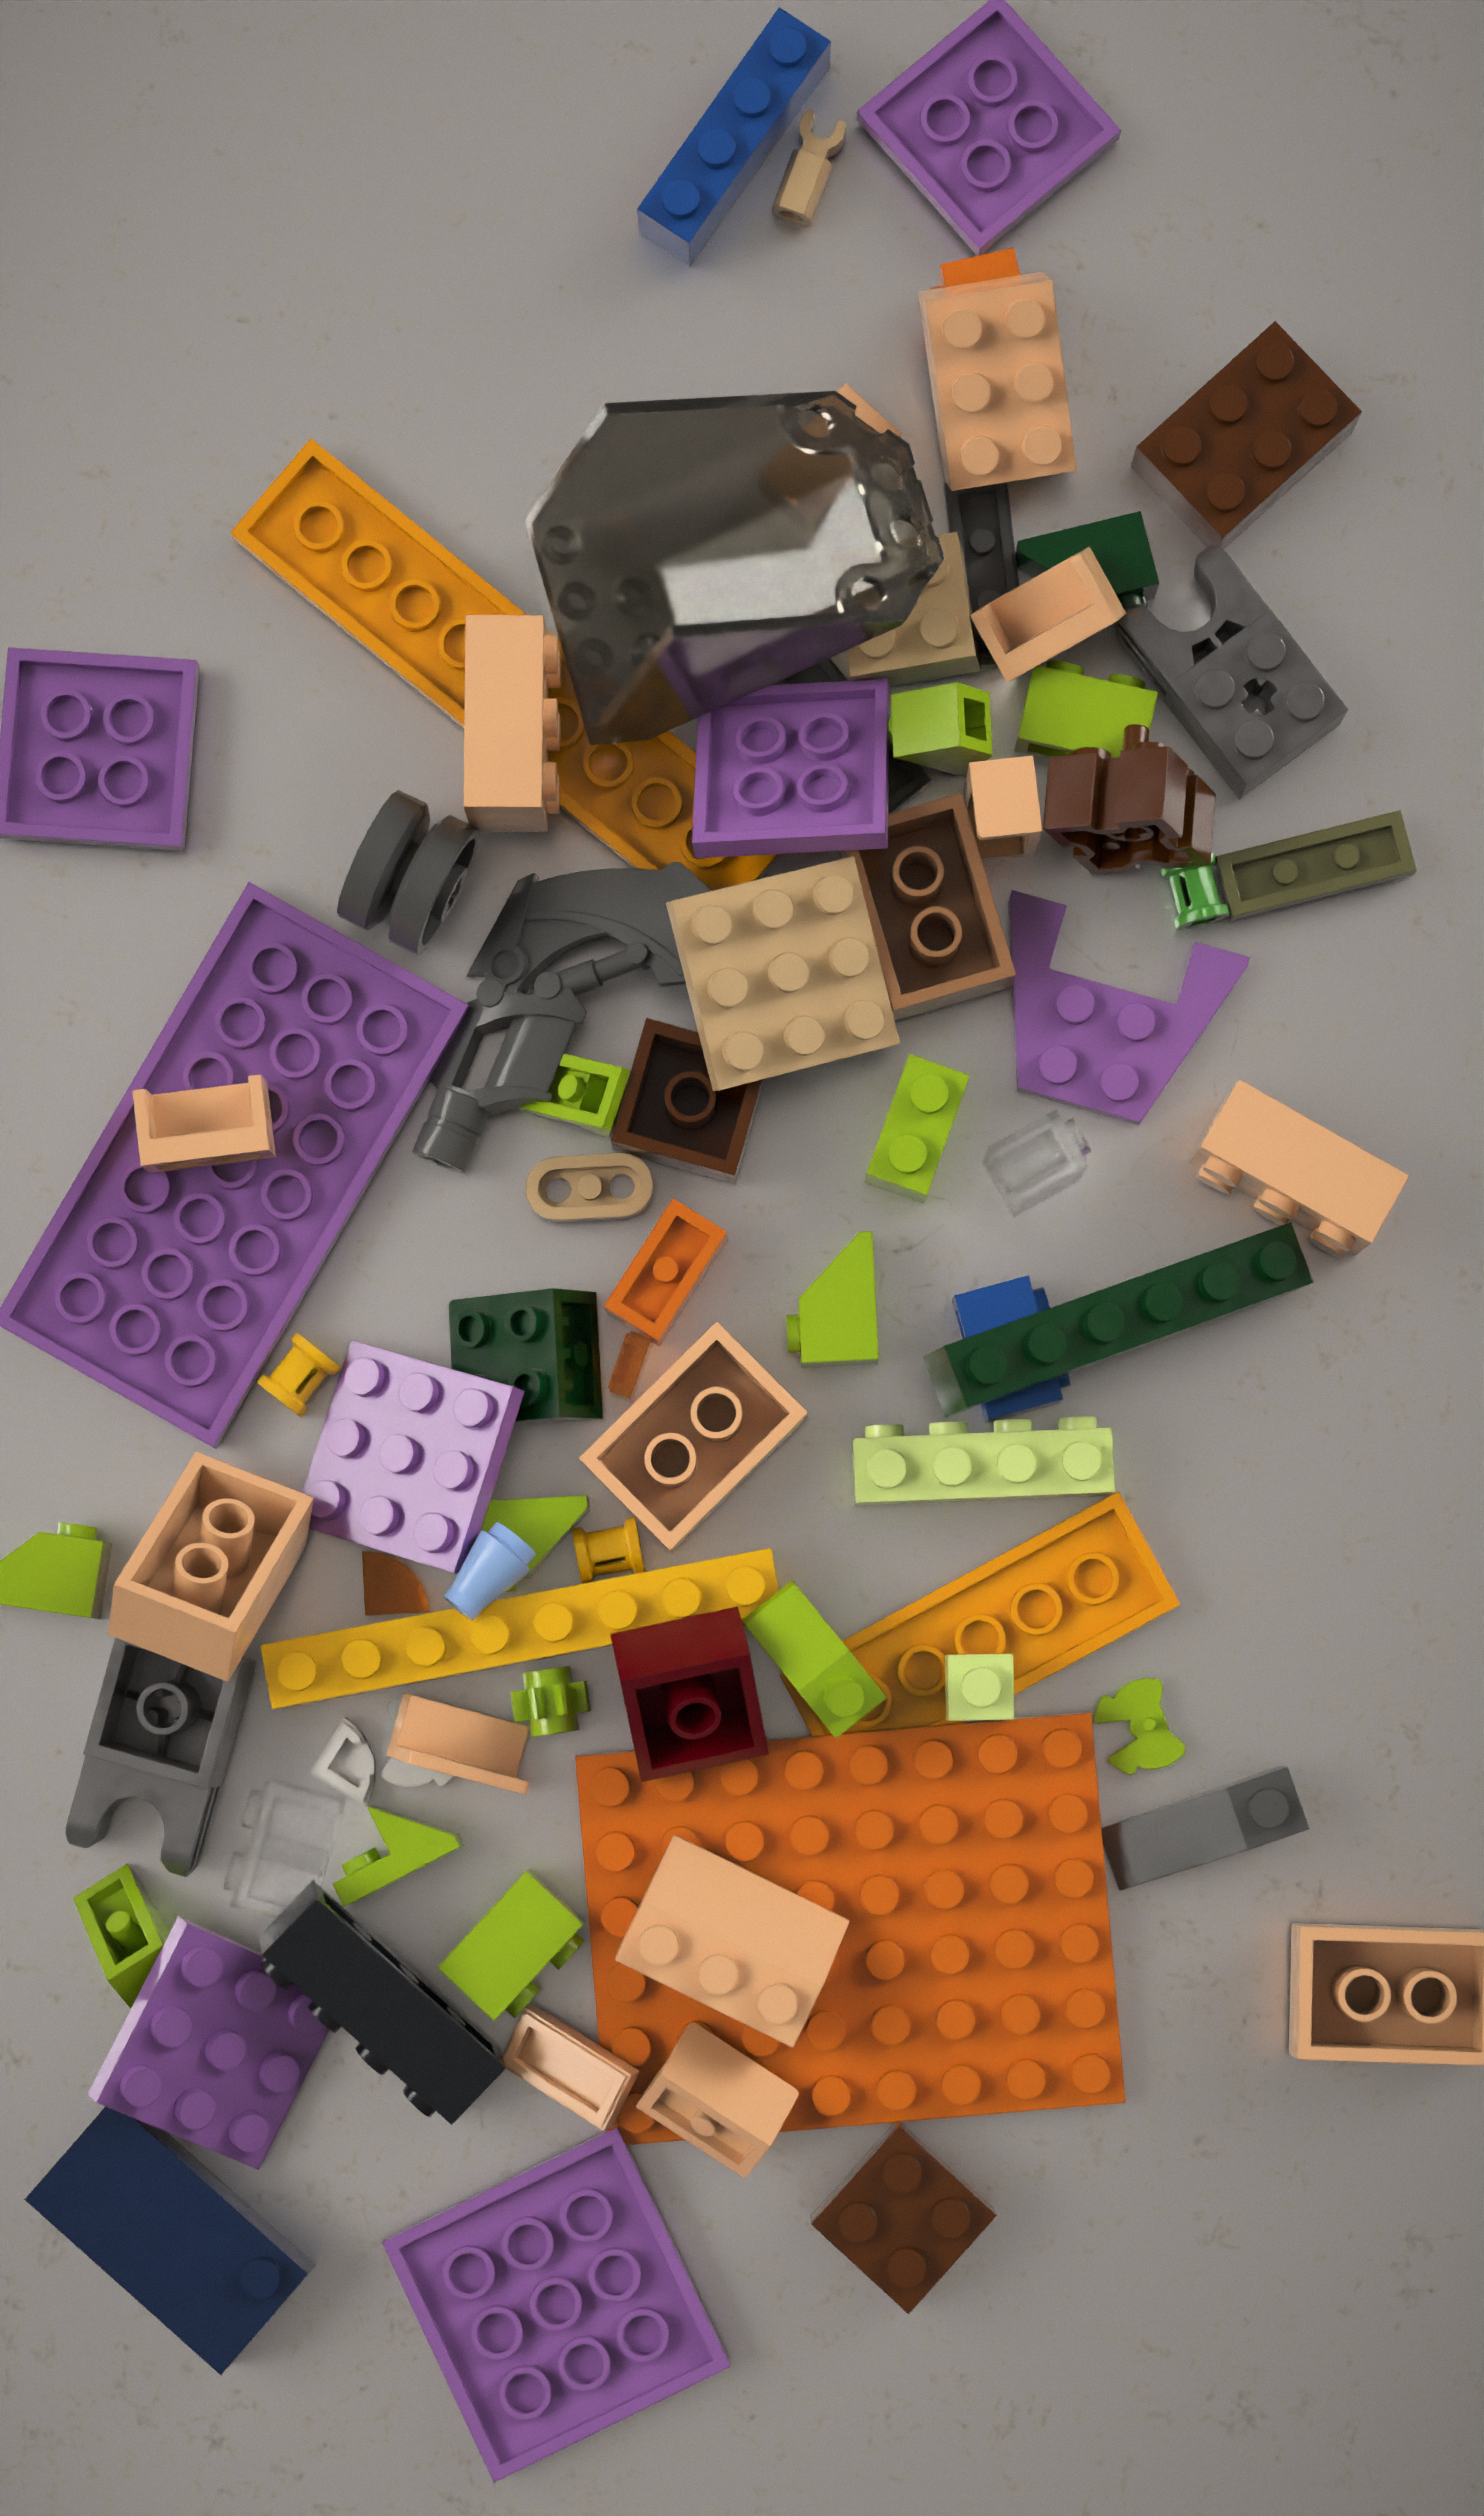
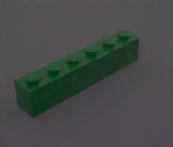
[923,1222,1314,1418]

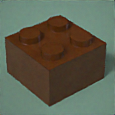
[611,1018,765,1184]
[810,2121,997,2314]

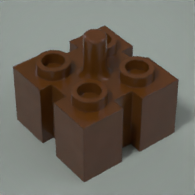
[1043,724,1216,875]

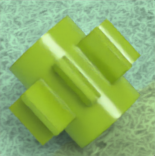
[510,1666,591,1737]

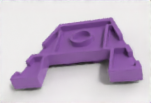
[1008,890,1250,1125]

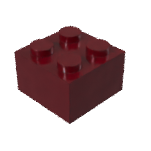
[610,1606,769,1782]

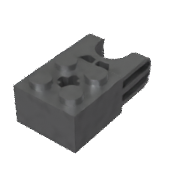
[1115,545,1349,800]
[65,1637,256,1877]

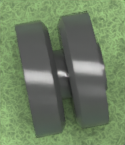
[337,790,480,955]

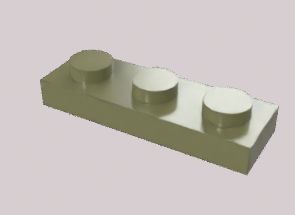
[1215,810,1417,921]

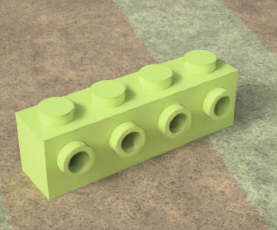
[852,1416,1115,1506]

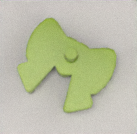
[1093,1678,1186,1775]

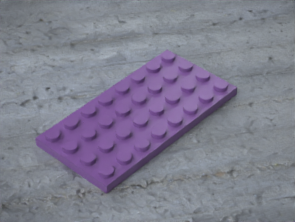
[0,882,469,1449]

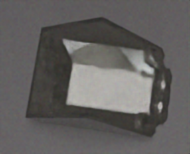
[525,391,945,745]

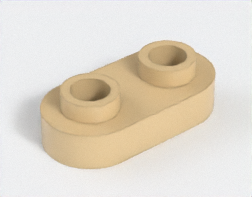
[526,1153,654,1223]

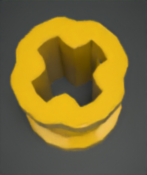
[257,1332,341,1418]
[572,1517,645,1584]

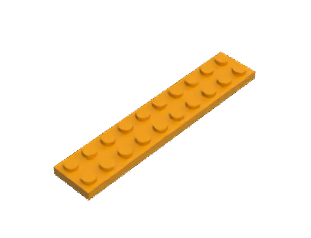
[230,438,781,891]

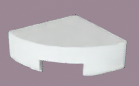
[310,1718,376,1806]

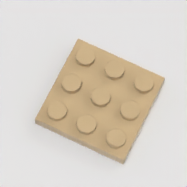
[666,856,900,1091]

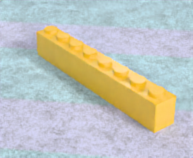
[260,1548,779,1709]

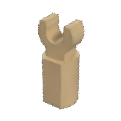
[771,109,846,227]

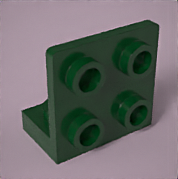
[449,1288,603,1422]

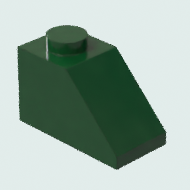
[1015,511,1159,609]

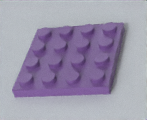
[382,2127,731,2483]

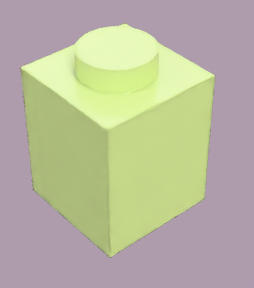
[945,1654,1015,1721]

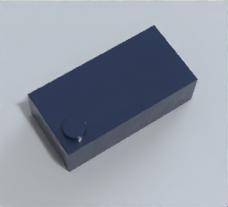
[24,2106,316,2375]

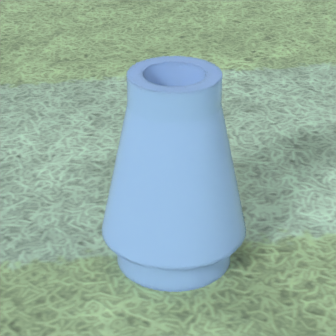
[443,1522,536,1621]

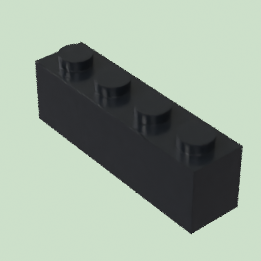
[258,1880,506,2125]

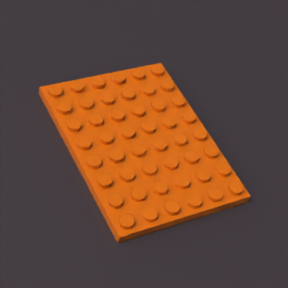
[575,1711,1126,2147]

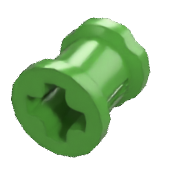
[1160,853,1231,930]

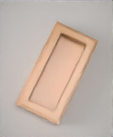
[502,2004,640,2131]

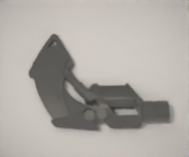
[412,862,711,1174]

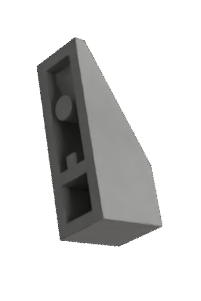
[1102,1766,1310,1891]

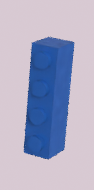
[637,7,831,267]

